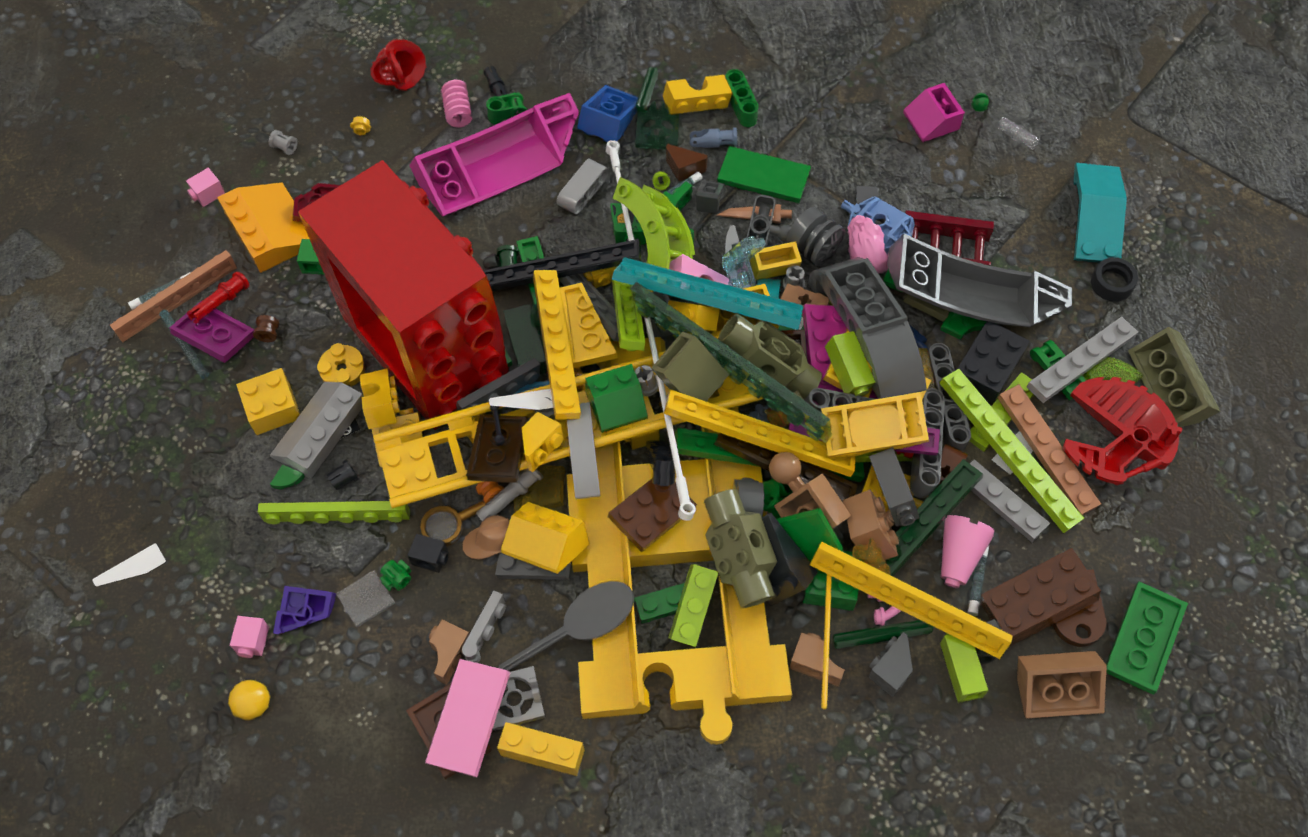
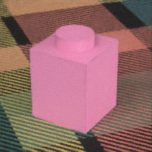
[186,168,225,207]
[230,616,269,658]

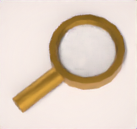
[420,500,485,547]

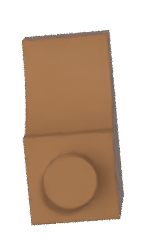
[429,620,469,685]
[789,633,844,687]

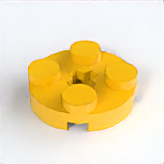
[317,343,365,387]

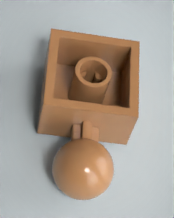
[769,452,851,529]

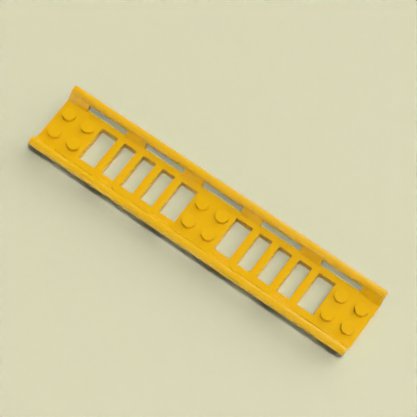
[373,336,773,509]

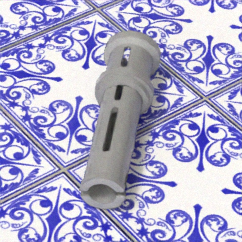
[476,469,543,521]

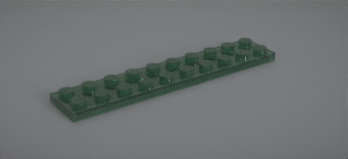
[630,282,832,443]

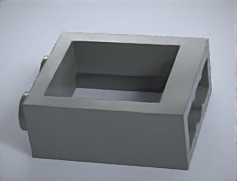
[869,448,920,527]

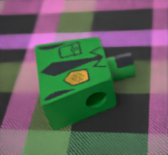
[610,203,646,245]

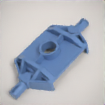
[841,196,915,253]

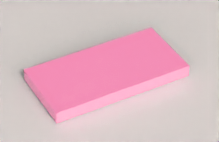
[425,659,510,777]

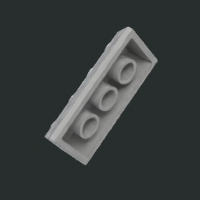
[270,382,363,479]

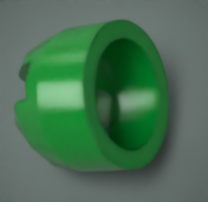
[971,93,989,112]

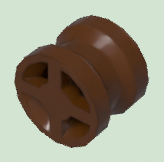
[253,315,279,342]

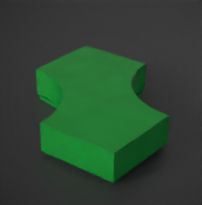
[940,311,997,340]

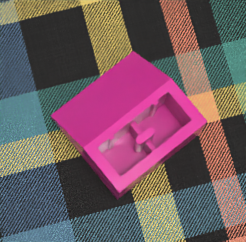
[903,83,965,142]

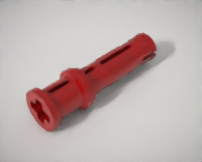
[187,272,249,323]

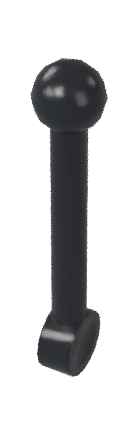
[490,405,505,445]

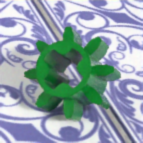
[380,559,411,591]

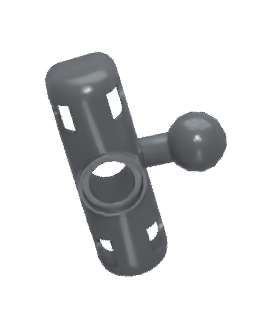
[744,195,792,259]

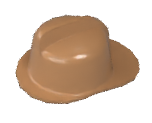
[463,515,510,560]

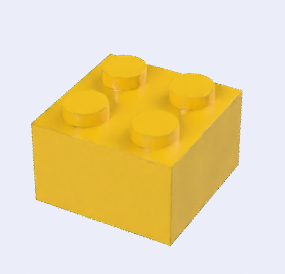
[236,368,300,435]

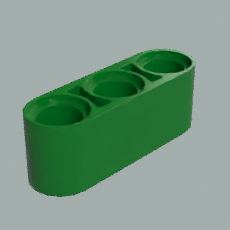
[726,69,759,127]

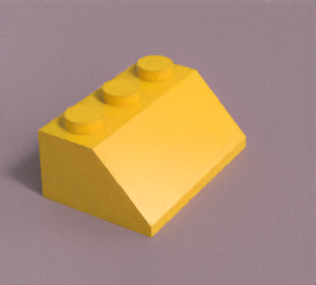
[501,502,589,574]

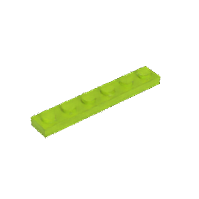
[612,275,645,351]
[258,501,410,524]

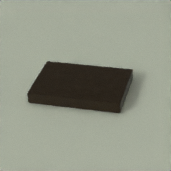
[466,414,529,483]

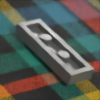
[495,552,571,580]

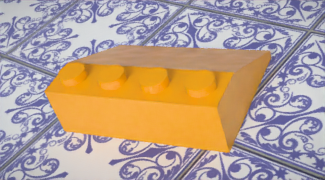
[217,183,309,273]

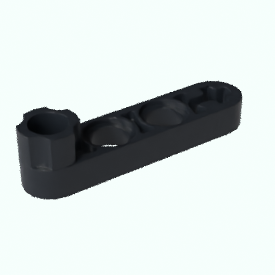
[646,440,675,486]

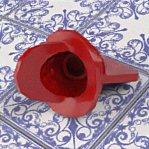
[370,39,426,90]

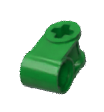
[486,92,527,125]
[763,478,793,519]

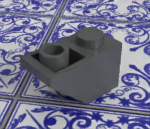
[868,632,913,697]

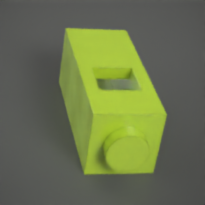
[825,331,875,397]
[940,633,988,703]

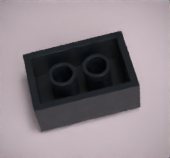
[958,321,1030,405]

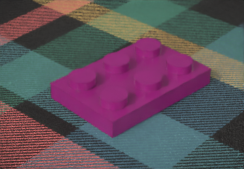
[169,301,254,363]

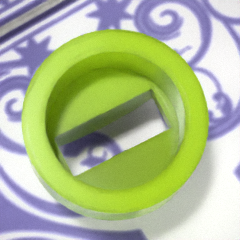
[652,171,670,190]

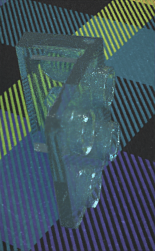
[722,236,766,289]

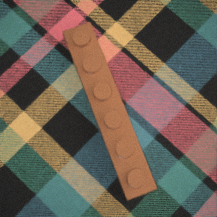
[110,250,237,343]
[997,384,1101,515]

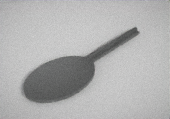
[499,581,634,671]

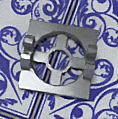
[493,666,545,731]

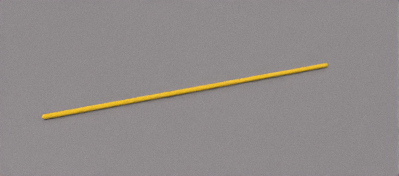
[821,574,832,709]

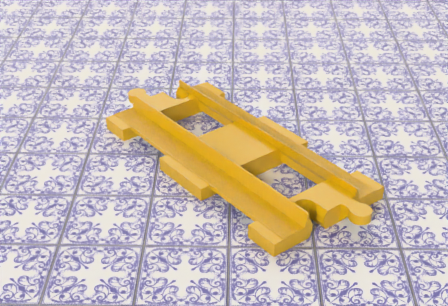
[567,335,792,745]

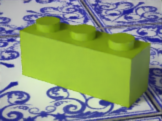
[668,564,718,647]

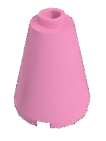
[941,515,994,588]

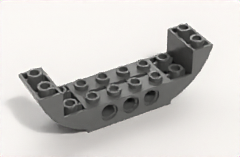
[808,257,927,399]

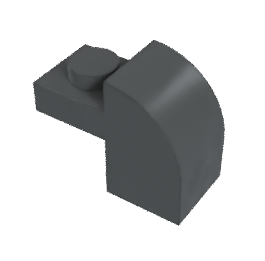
[733,478,764,518]

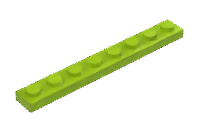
[939,369,1084,533]

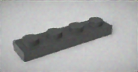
[456,358,540,418]

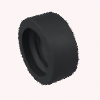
[1091,257,1138,302]

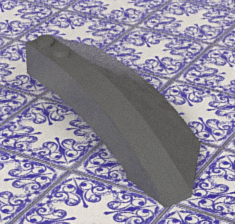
[887,233,1072,327]

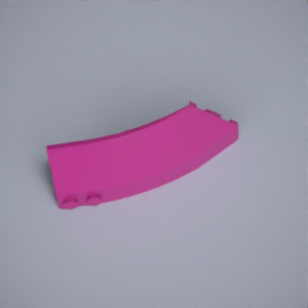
[409,93,579,217]

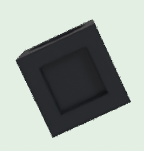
[407,534,449,573]

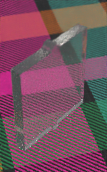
[336,570,395,627]

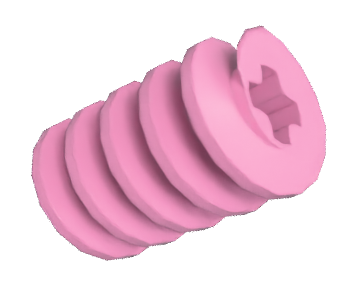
[441,80,472,128]

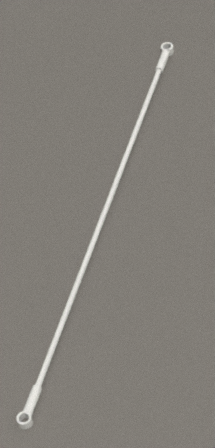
[606,141,696,521]

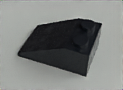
[762,513,818,606]

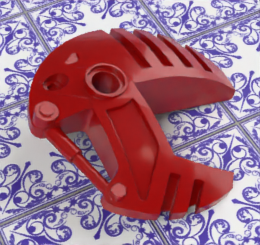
[1063,377,1182,486]

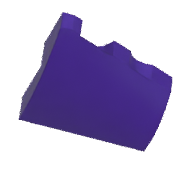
[273,586,336,634]

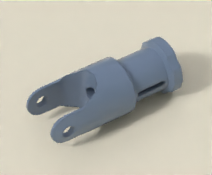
[690,127,737,148]

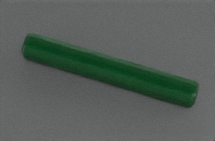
[833,620,933,649]

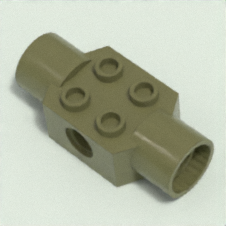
[718,314,822,400]
[704,489,777,608]

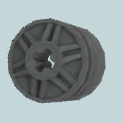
[786,206,845,266]

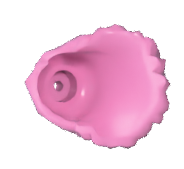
[847,215,888,274]

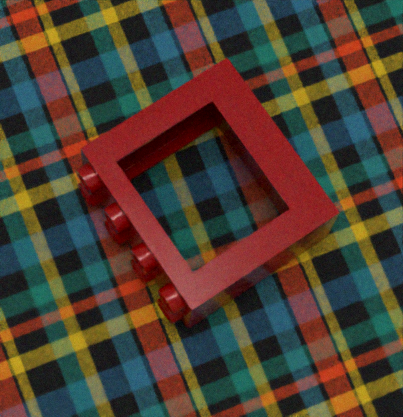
[298,160,509,430]

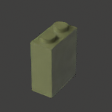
[651,332,729,402]

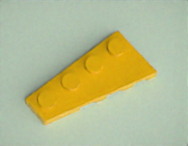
[560,283,618,369]

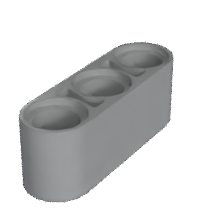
[556,159,609,215]

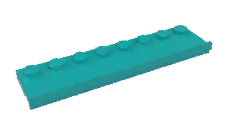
[612,257,803,330]

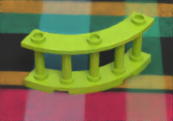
[612,177,695,269]

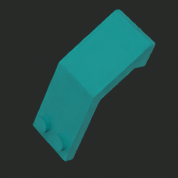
[1073,163,1127,263]

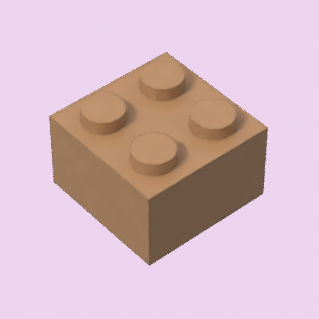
[843,489,899,566]

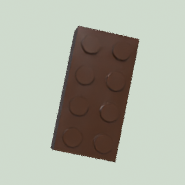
[981,548,1101,647]

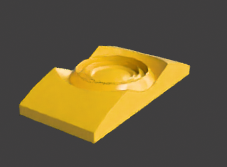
[821,392,929,457]

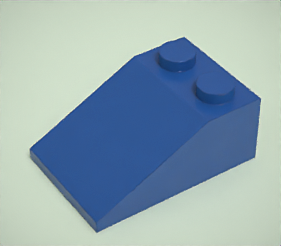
[577,85,638,142]

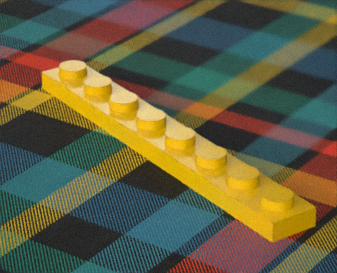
[533,270,581,420]
[664,390,856,477]
[810,542,1013,659]

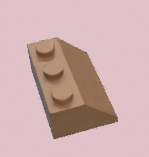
[1017,651,1107,718]

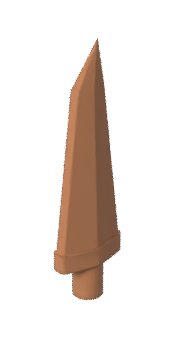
[717,204,792,224]

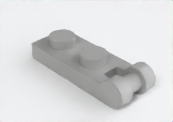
[462,591,506,663]

